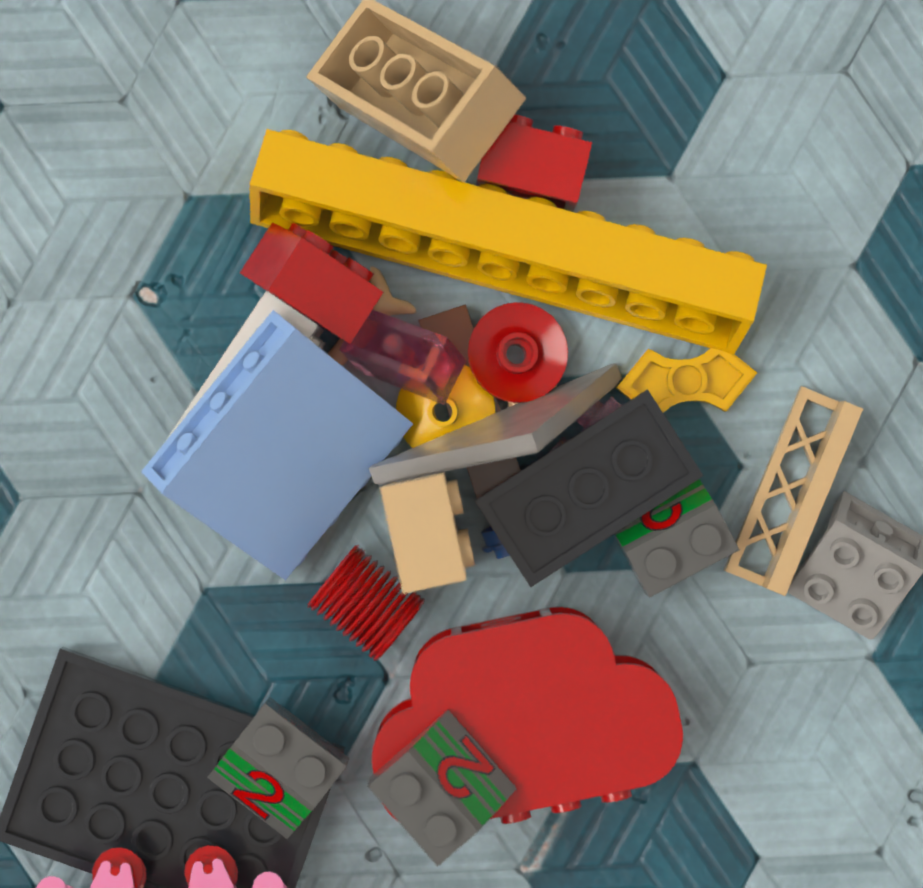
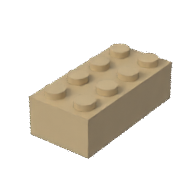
[306,0,526,182]
[380,472,475,594]

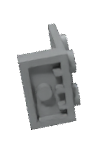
[788,491,923,639]

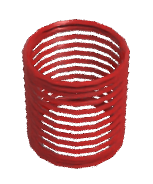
[307,545,425,661]

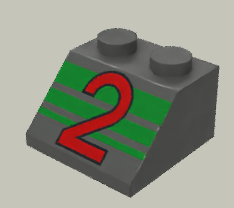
[613,479,740,598]
[207,697,349,839]
[368,709,517,867]

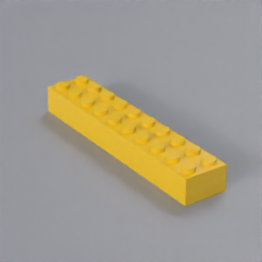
[250,129,767,355]

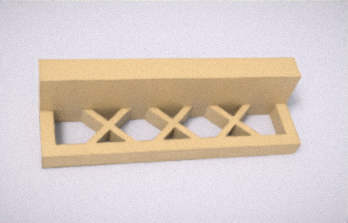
[724,386,863,596]

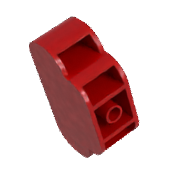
[372,607,683,824]

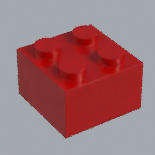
[476,114,593,212]
[240,222,384,344]

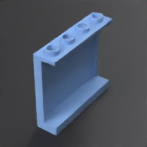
[141,310,413,580]

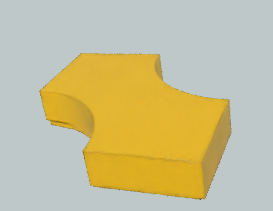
[616,348,757,413]

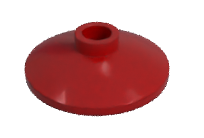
[468,302,568,403]

